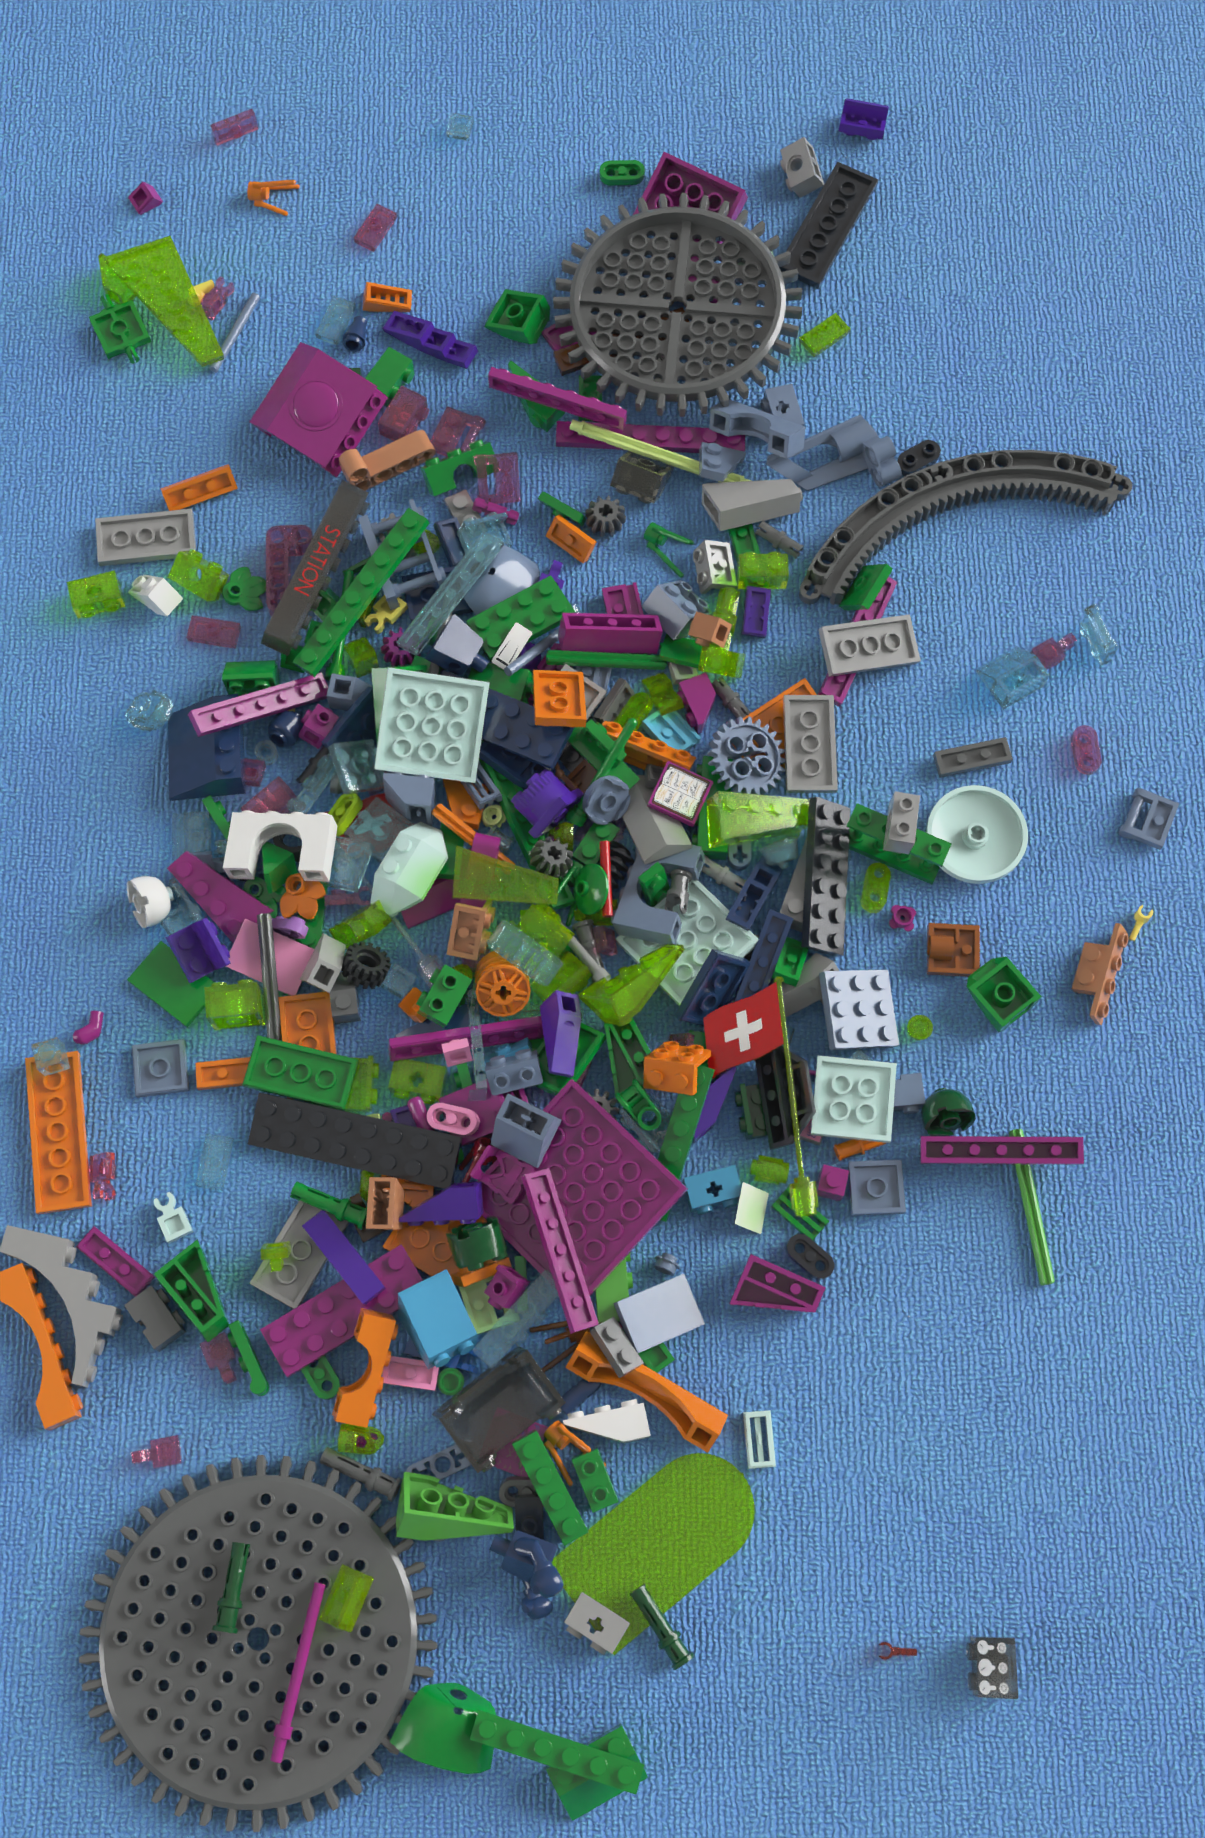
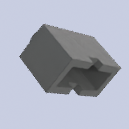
[124,1286,186,1352]

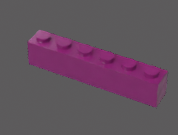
[920,1136,1084,1165]

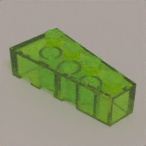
[707,791,809,849]
[452,845,559,906]

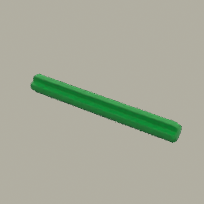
[546,650,667,670]

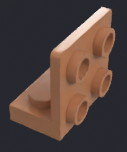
[446,899,496,961]

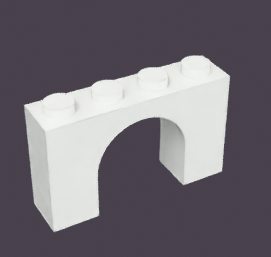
[223,810,338,882]

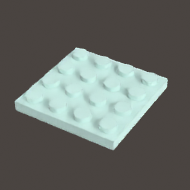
[374,667,490,783]
[616,880,759,1006]

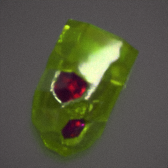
[548,822,574,852]
[338,1423,384,1455]

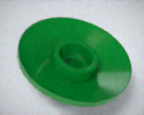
[573,864,609,915]

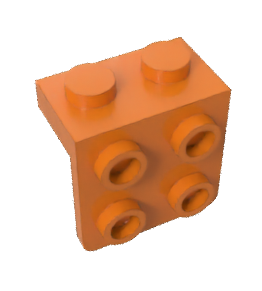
[643,1041,711,1096]

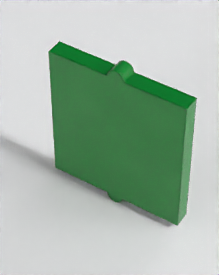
[658,634,707,669]

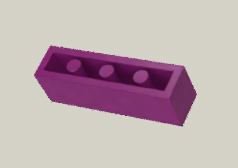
[558,613,662,654]

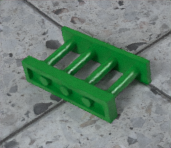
[846,803,952,885]

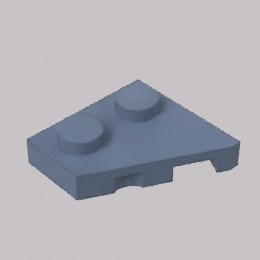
[699,442,746,482]

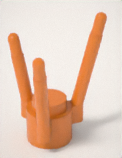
[247,180,300,216]
[543,1420,606,1486]

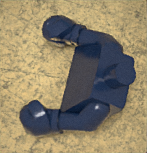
[489,1531,564,1620]

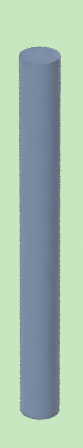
[209,293,260,373]
[504,628,559,676]

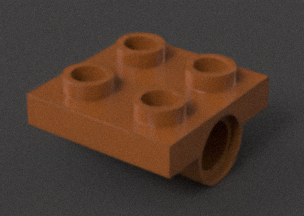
[927,923,980,977]

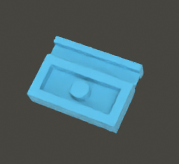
[641,703,701,751]

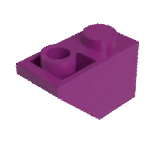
[676,672,716,734]

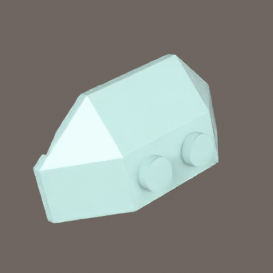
[370,822,448,917]

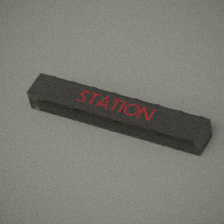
[261,480,370,656]

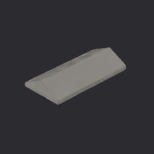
[622,775,692,864]

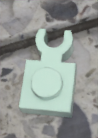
[154,1192,193,1244]

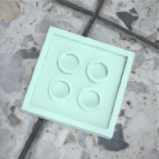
[811,1056,897,1143]

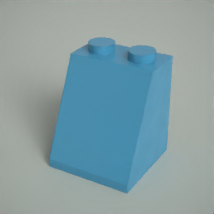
[398,1269,477,1370]

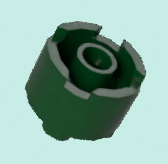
[446,1216,507,1271]

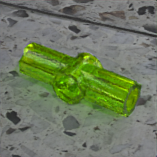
[706,587,740,662]

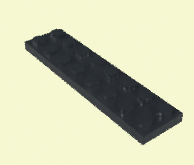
[248,1093,463,1189]

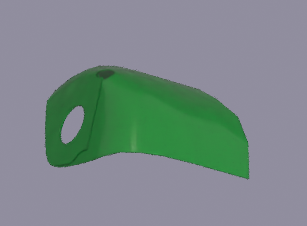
[390,1683,496,1774]

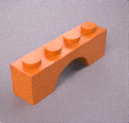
[332,1308,398,1428]

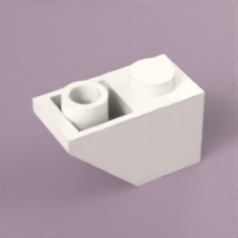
[128,575,183,616]

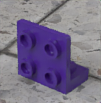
[165,917,231,983]

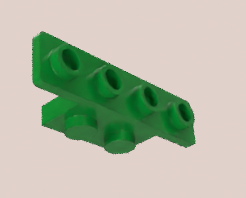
[568,719,640,790]

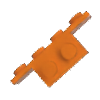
[602,721,696,771]

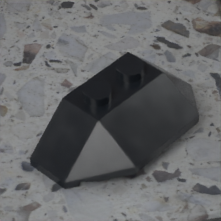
[755,1045,816,1150]

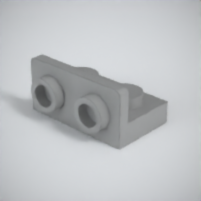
[693,540,737,594]

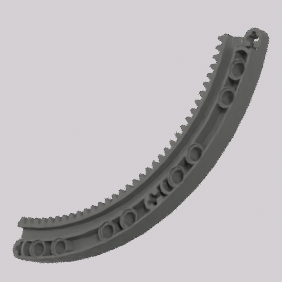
[799,450,1133,605]

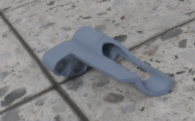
[766,414,902,491]

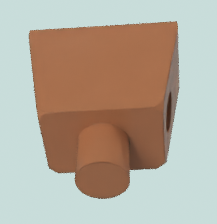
[366,1177,405,1230]

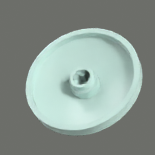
[926,785,1028,884]

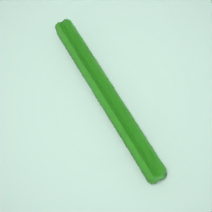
[1009,1129,1055,1286]

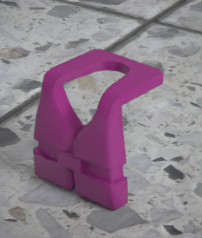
[470,1145,535,1204]

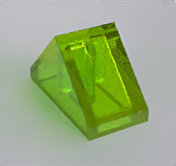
[344,636,379,678]

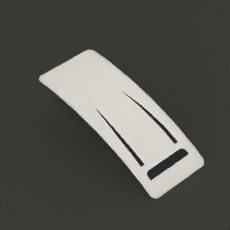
[492,623,532,670]

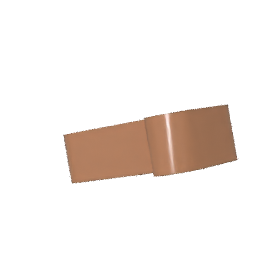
[339,430,436,493]

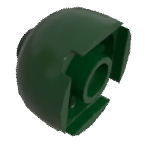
[921,1088,976,1136]

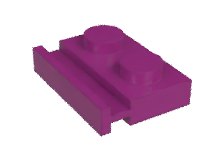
[602,582,644,615]

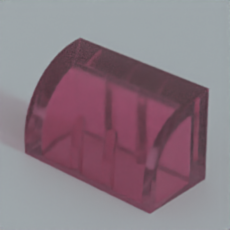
[240,776,301,814]

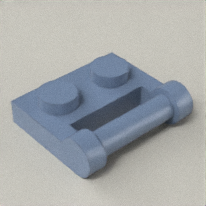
[1118,788,1179,850]

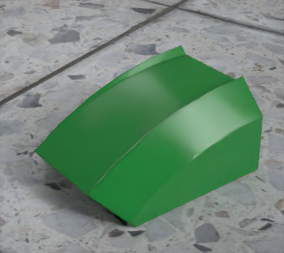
[484,289,550,344]
[966,956,1042,1032]

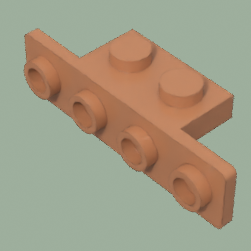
[1071,923,1128,1025]

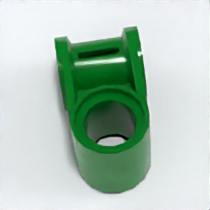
[615,1078,661,1131]

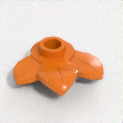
[280,873,326,920]

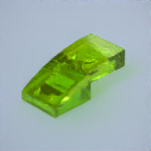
[641,672,684,716]

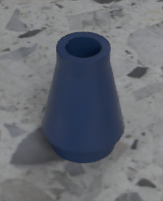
[342,316,367,352]

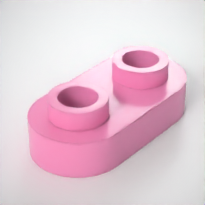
[427,1103,480,1136]

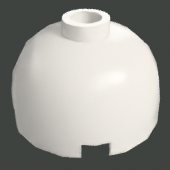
[127,876,174,928]

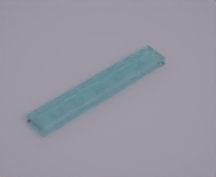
[396,531,504,656]

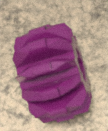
[381,627,423,667]

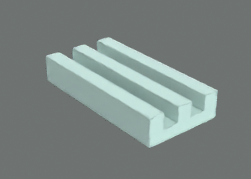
[743,1410,776,1469]

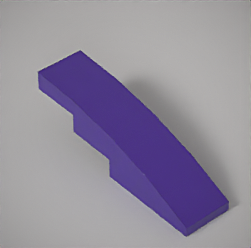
[382,311,478,369]
[302,1210,386,1306]

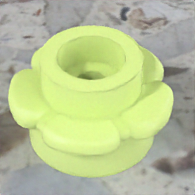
[482,805,506,829]

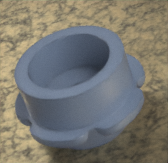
[654,1253,680,1276]

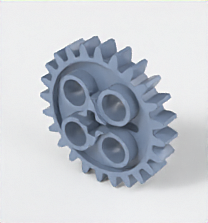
[707,717,786,798]

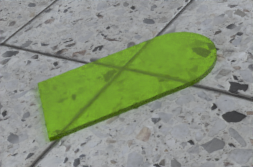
[552,1453,755,1655]

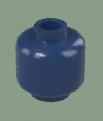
[267,711,304,747]

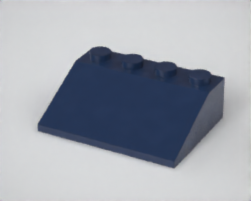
[168,694,246,801]

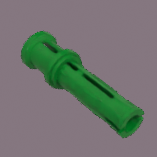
[290,1181,367,1230]

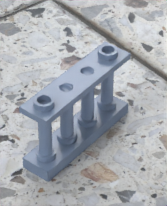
[358,499,448,610]

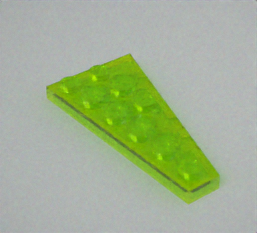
[104,236,224,367]

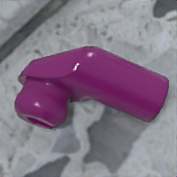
[73,1011,104,1045]

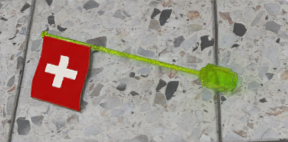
[703,976,819,1217]

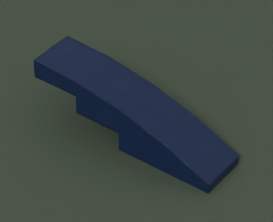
[726,847,789,931]

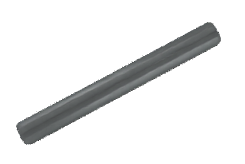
[257,913,282,1040]

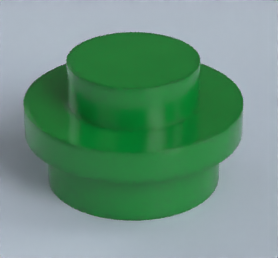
[437,1368,464,1396]

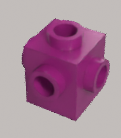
[299,704,339,749]

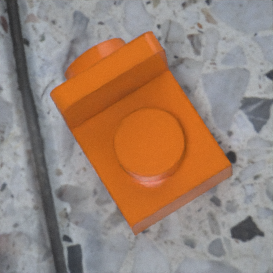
[398,987,426,1023]

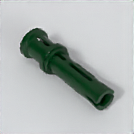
[212,1542,250,1634]
[629,1584,695,1670]

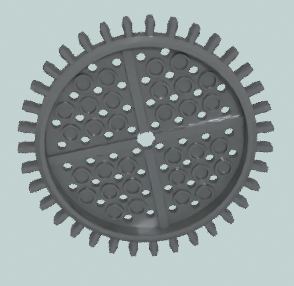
[553,193,802,417]

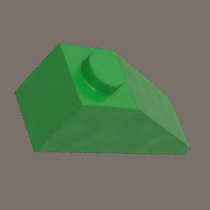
[508,361,565,432]

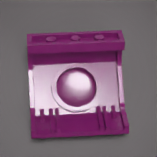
[250,342,388,478]

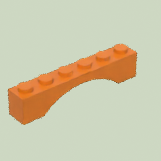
[0,1263,83,1430]
[565,1331,728,1453]

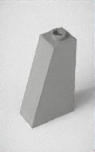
[702,479,803,531]

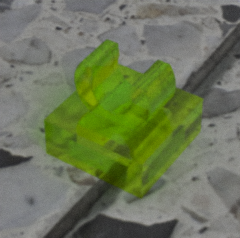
[260,1241,291,1272]

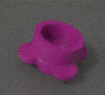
[889,905,916,932]

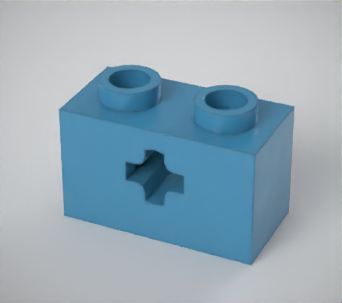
[682,1165,741,1215]

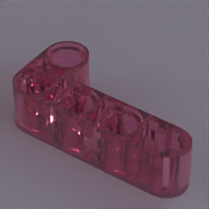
[266,525,315,622]

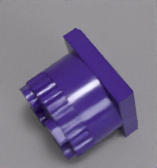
[511,769,584,838]

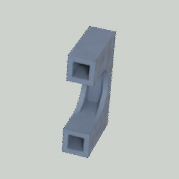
[611,845,705,947]

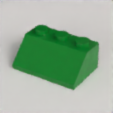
[546,1724,648,1821]

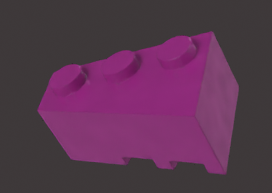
[729,1254,826,1313]

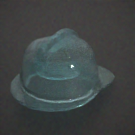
[758,832,800,869]

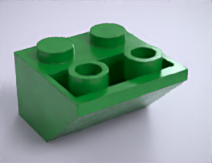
[222,660,279,696]

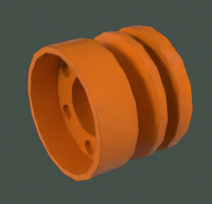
[475,950,531,1017]

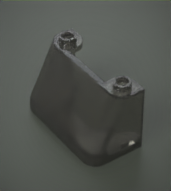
[432,1347,565,1473]

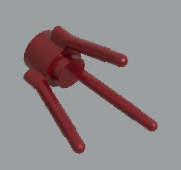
[459,1137,497,1182]

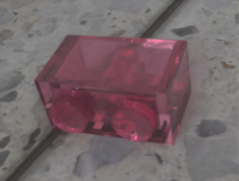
[378,386,429,441]

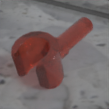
[878,1641,917,1660]

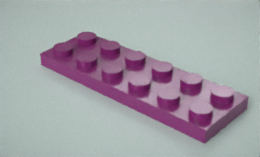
[260,1244,423,1378]

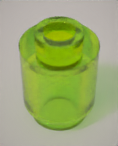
[750,1155,790,1185]

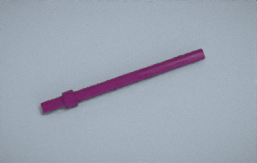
[270,1582,326,1763]

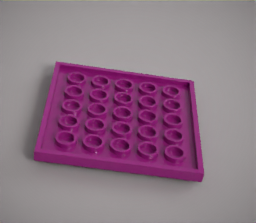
[477,1079,688,1295]

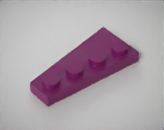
[167,851,274,944]

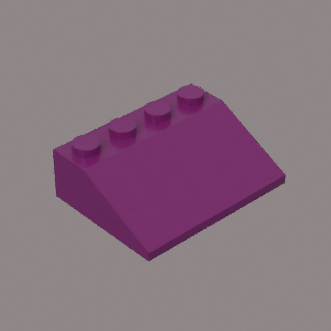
[633,152,748,244]

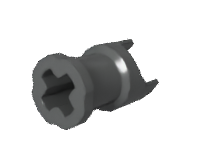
[665,869,692,914]

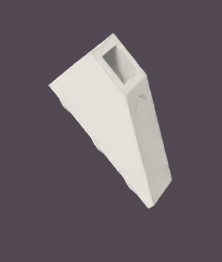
[563,1399,651,1443]

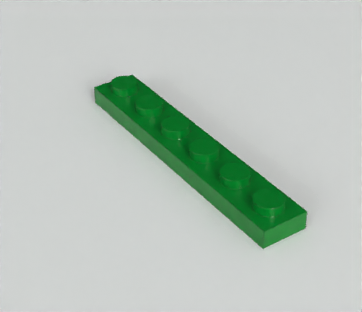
[658,1065,715,1222]
[470,1710,645,1795]

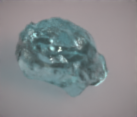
[125,690,173,731]

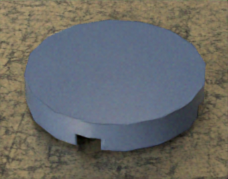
[583,775,631,825]

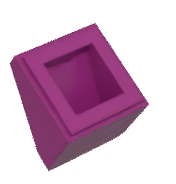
[128,181,163,215]

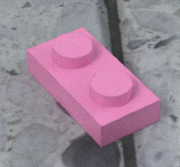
[382,1356,440,1391]

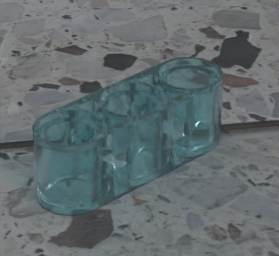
[487,920,563,986]

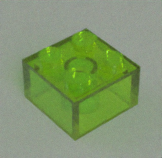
[204,979,266,1030]

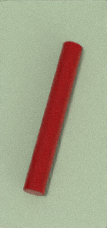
[599,841,613,918]

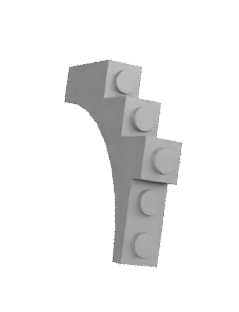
[0,1225,123,1388]

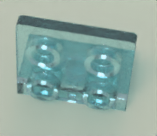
[619,1092,671,1153]

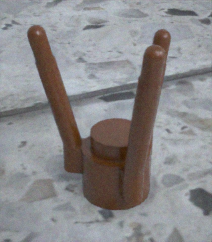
[529,1321,590,1375]

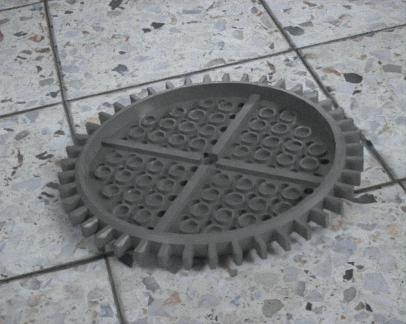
[79,1455,438,1832]

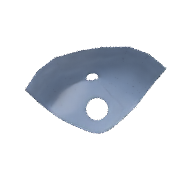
[462,544,540,615]

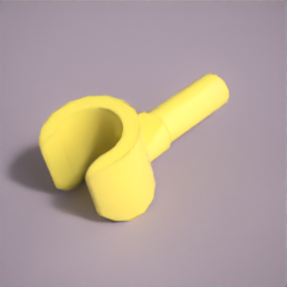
[1129,905,1153,941]

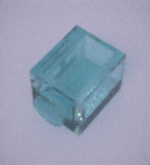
[31,1037,70,1076]

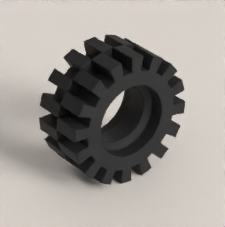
[341,942,391,989]

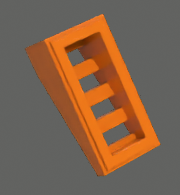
[362,282,412,312]

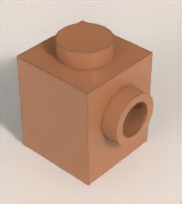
[688,611,732,648]

